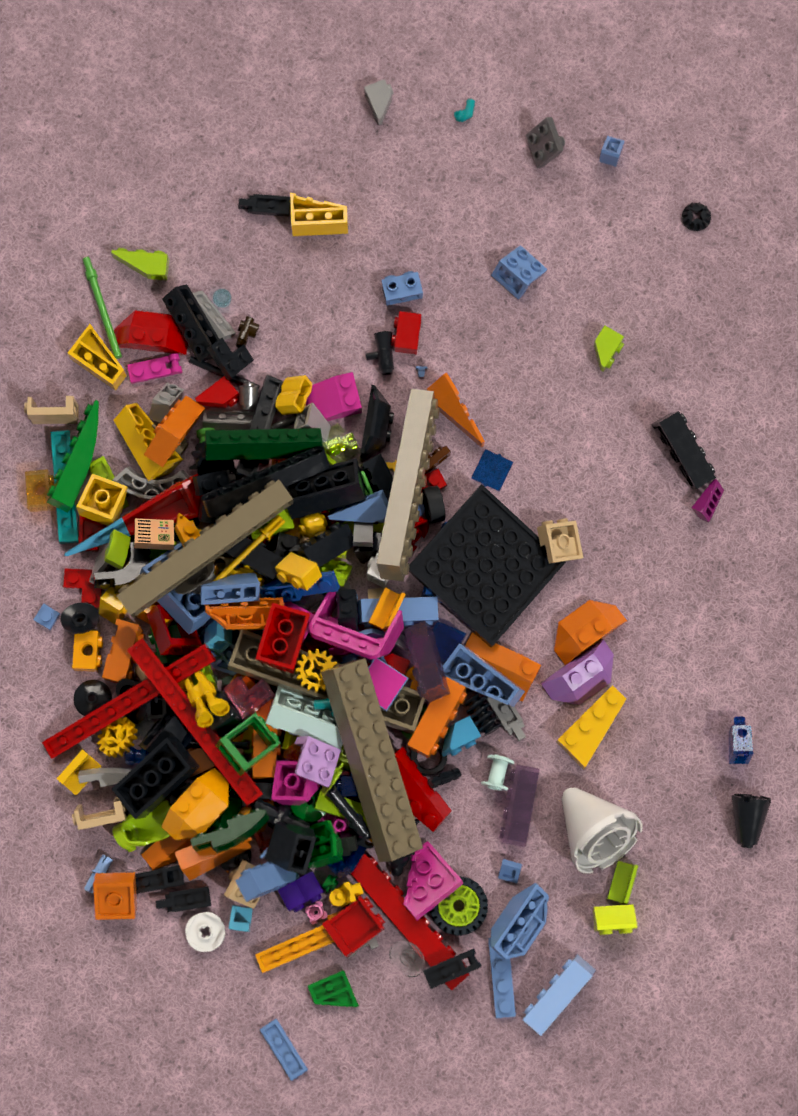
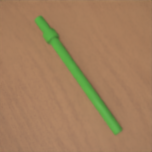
[82,257,122,359]

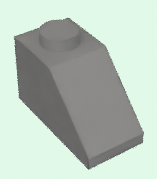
[364,79,394,125]

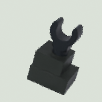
[340,830,374,857]

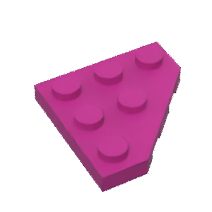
[404,841,464,920]

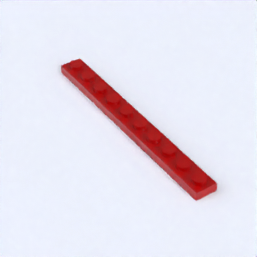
[127,638,263,807]
[42,644,216,759]

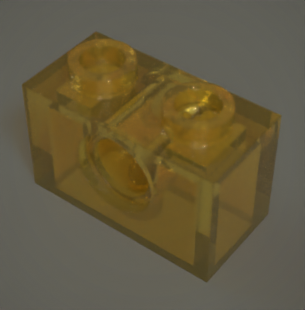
[25,469,55,512]

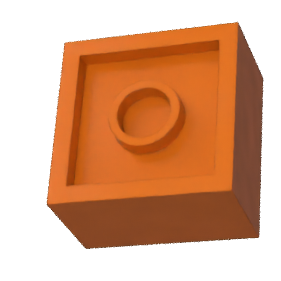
[93,872,137,920]

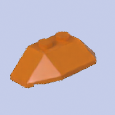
[205,597,284,630]
[554,600,627,665]

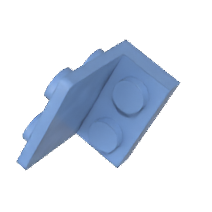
[491,246,547,300]

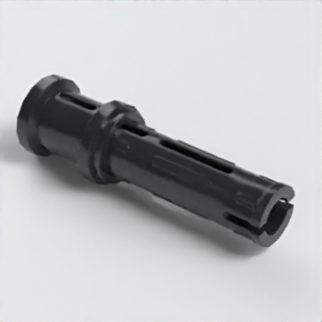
[326,787,370,840]

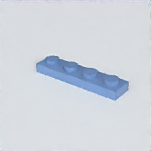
[488,938,516,1018]

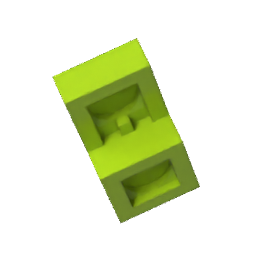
[104,529,131,569]

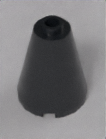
[731,794,771,848]

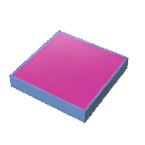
[368,658,409,711]

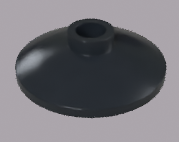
[60,603,99,634]
[74,680,112,716]

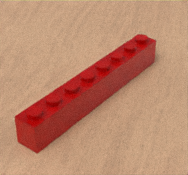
[347,854,469,991]

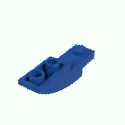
[260,571,340,602]

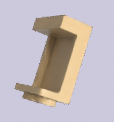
[24,396,79,424]
[72,797,128,830]

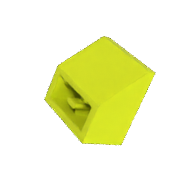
[593,904,637,935]

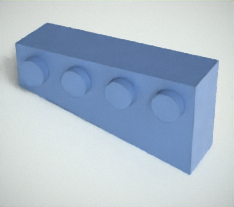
[437,643,525,707]

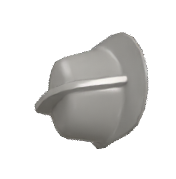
[174,562,216,594]

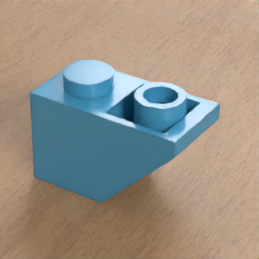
[442,716,481,757]

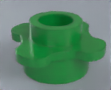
[322,874,339,894]

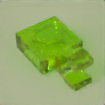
[322,433,358,456]

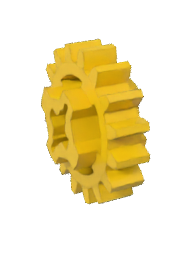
[295,649,337,693]
[97,717,138,758]

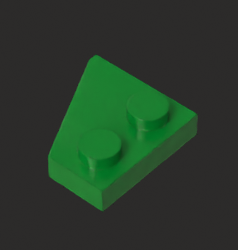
[308,970,359,1007]

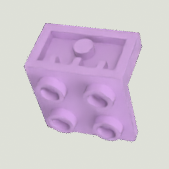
[295,736,341,787]

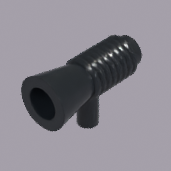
[366,331,394,375]

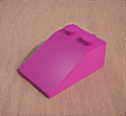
[306,372,362,421]

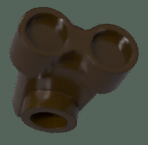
[236,316,260,347]

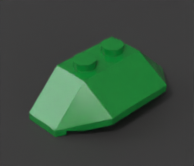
[308,820,343,868]

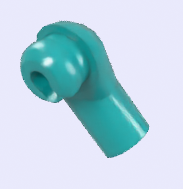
[454,99,476,122]
[314,699,335,718]

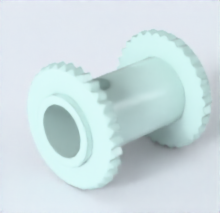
[481,755,514,791]

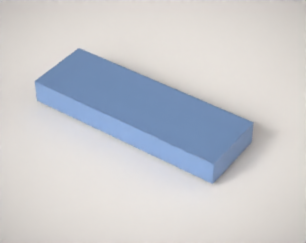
[259,1018,308,1081]

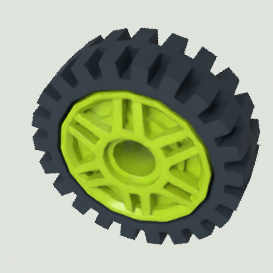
[430,876,488,936]

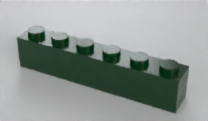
[204,428,323,460]

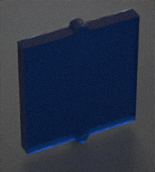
[471,449,513,492]

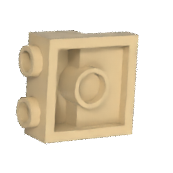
[537,518,583,564]

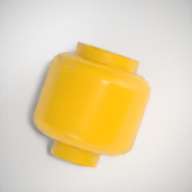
[298,513,328,538]

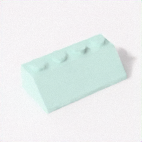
[266,686,343,749]

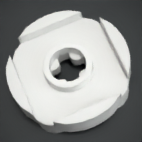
[185,912,225,952]

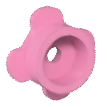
[305,901,328,924]

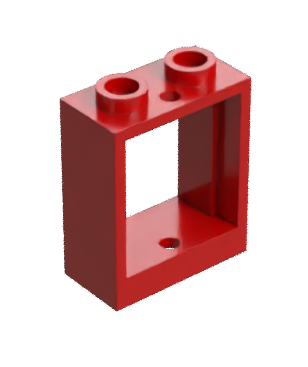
[147,604,202,655]

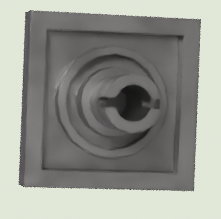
[525,117,565,168]

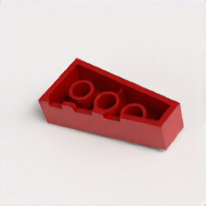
[395,747,452,832]

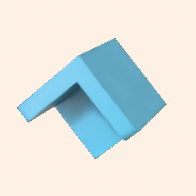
[204,621,232,654]
[229,905,253,932]

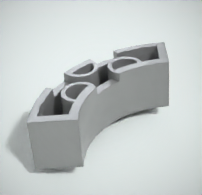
[113,466,189,499]

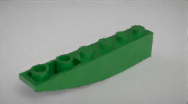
[47,400,99,512]

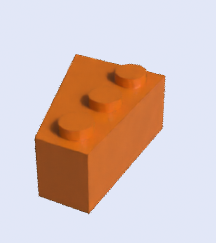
[102,619,145,683]

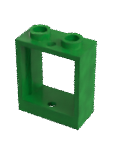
[215,712,280,776]

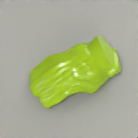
[112,800,171,852]

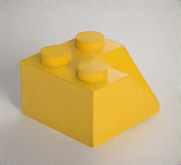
[76,474,128,526]

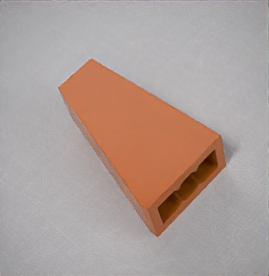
[175,837,252,880]

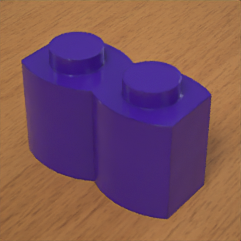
[278,871,324,913]

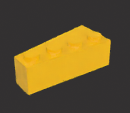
[113,402,183,481]
[557,685,626,769]

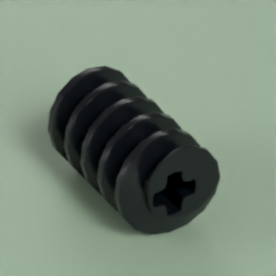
[462,694,502,737]

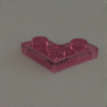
[224,677,275,720]

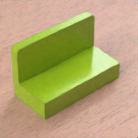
[607,861,639,905]

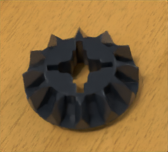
[681,202,711,231]

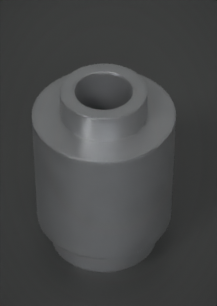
[239,382,258,410]

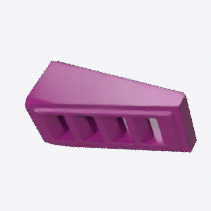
[692,479,724,522]

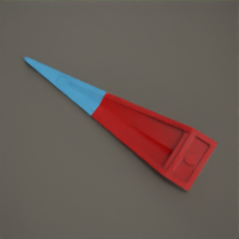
[64,473,203,556]

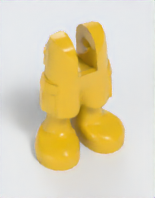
[184,671,230,728]

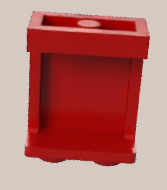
[322,895,385,958]

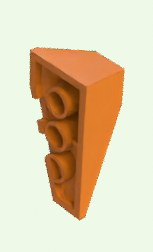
[427,373,485,447]
[465,632,541,702]
[141,832,206,870]

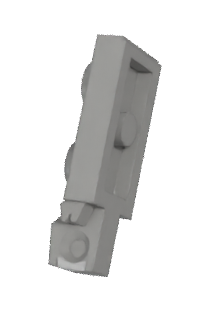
[486,697,526,741]

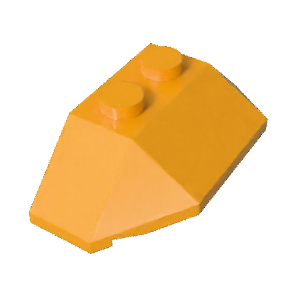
[161,768,229,840]

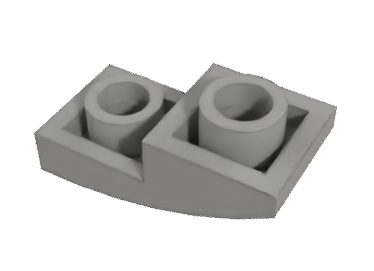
[353,522,373,547]

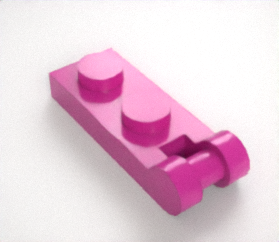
[127,353,183,384]

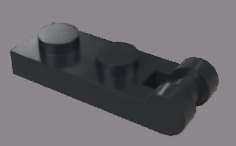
[423,948,482,989]

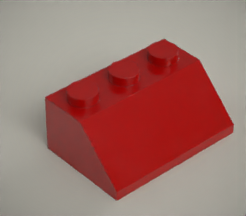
[255,602,310,674]

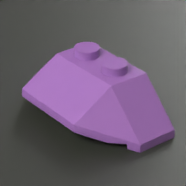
[540,639,614,705]

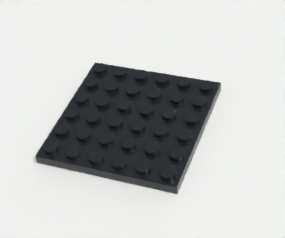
[409,484,566,647]

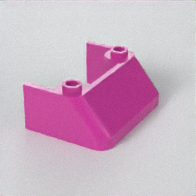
[309,592,404,659]

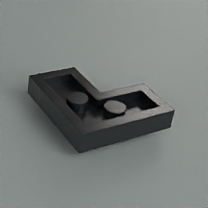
[206,338,254,380]

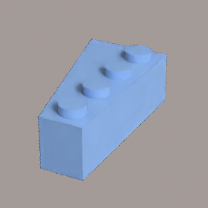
[523,954,596,1036]

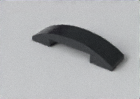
[135,865,185,894]

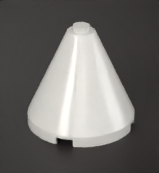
[562,788,642,873]

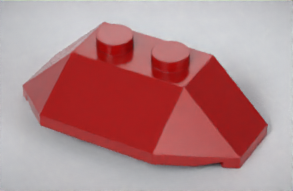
[114,310,188,355]

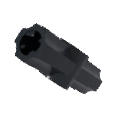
[250,799,310,829]

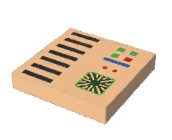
[135,518,174,550]

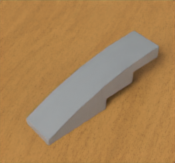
[78,768,132,787]

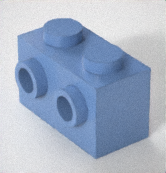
[382,271,423,306]

